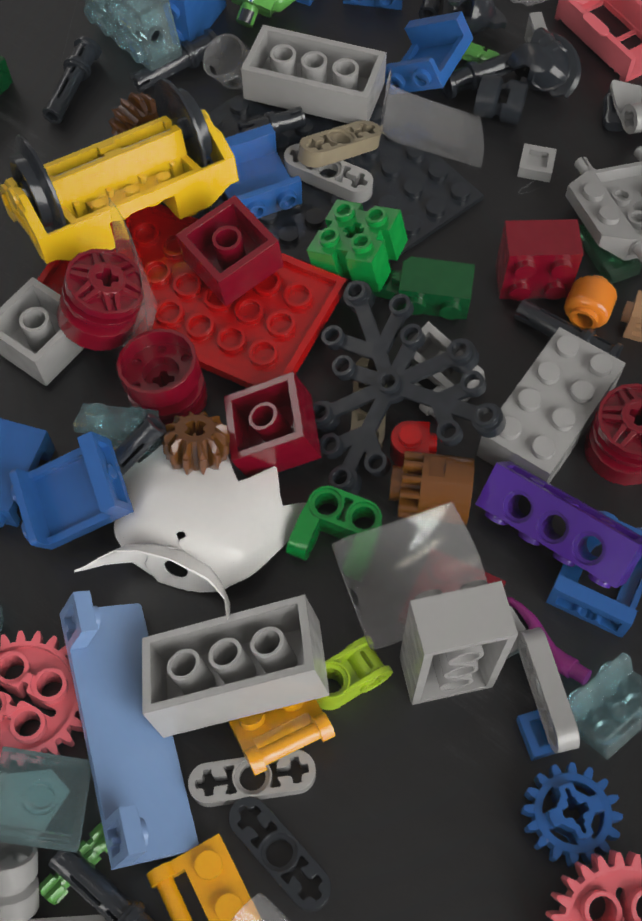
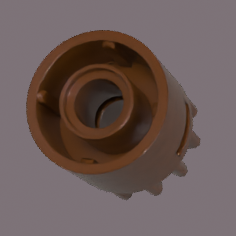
[389,451,474,526]

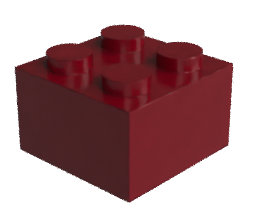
[176,195,284,306]
[495,219,583,301]
[224,372,322,478]

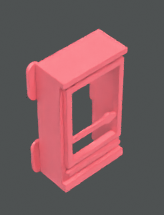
[555,0,642,82]

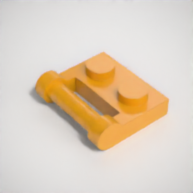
[228,699,335,776]
[146,833,262,921]

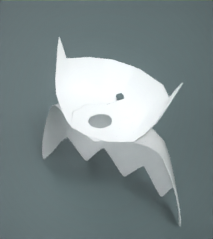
[74,445,306,620]

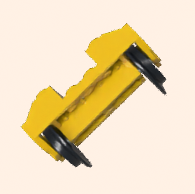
[0,78,239,264]

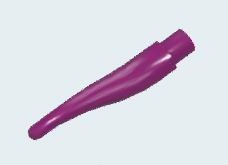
[507,597,592,685]

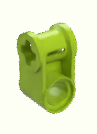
[316,636,393,710]

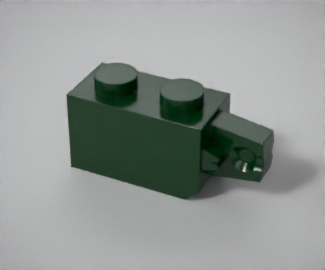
[373,256,475,320]

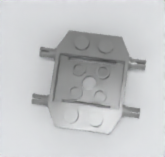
[565,146,642,263]

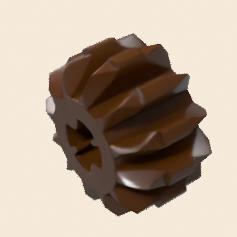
[108,92,159,136]
[162,410,230,475]

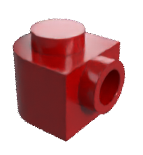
[390,421,437,466]

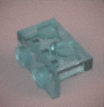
[73,403,161,455]
[568,652,642,760]

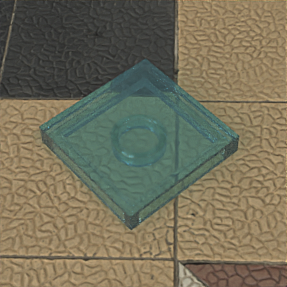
[0,746,91,853]

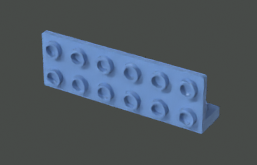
[59,590,199,870]

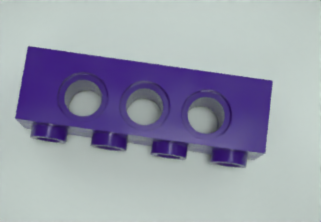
[475,461,642,588]

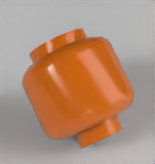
[564,275,617,330]

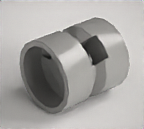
[0,833,39,921]

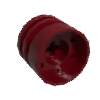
[57,249,146,351]
[117,329,208,425]
[584,383,642,486]

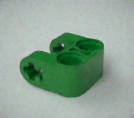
[286,485,382,582]

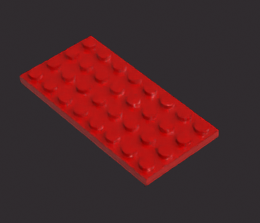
[37,204,347,388]

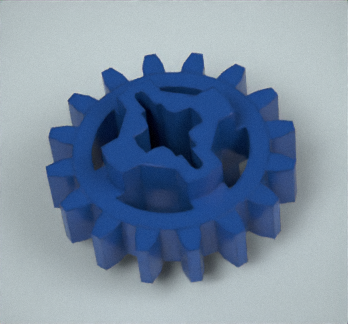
[521,762,623,867]

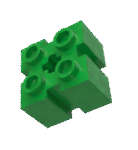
[306,199,408,292]

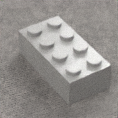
[241,25,387,123]
[476,327,626,483]
[399,580,518,705]
[142,594,330,738]

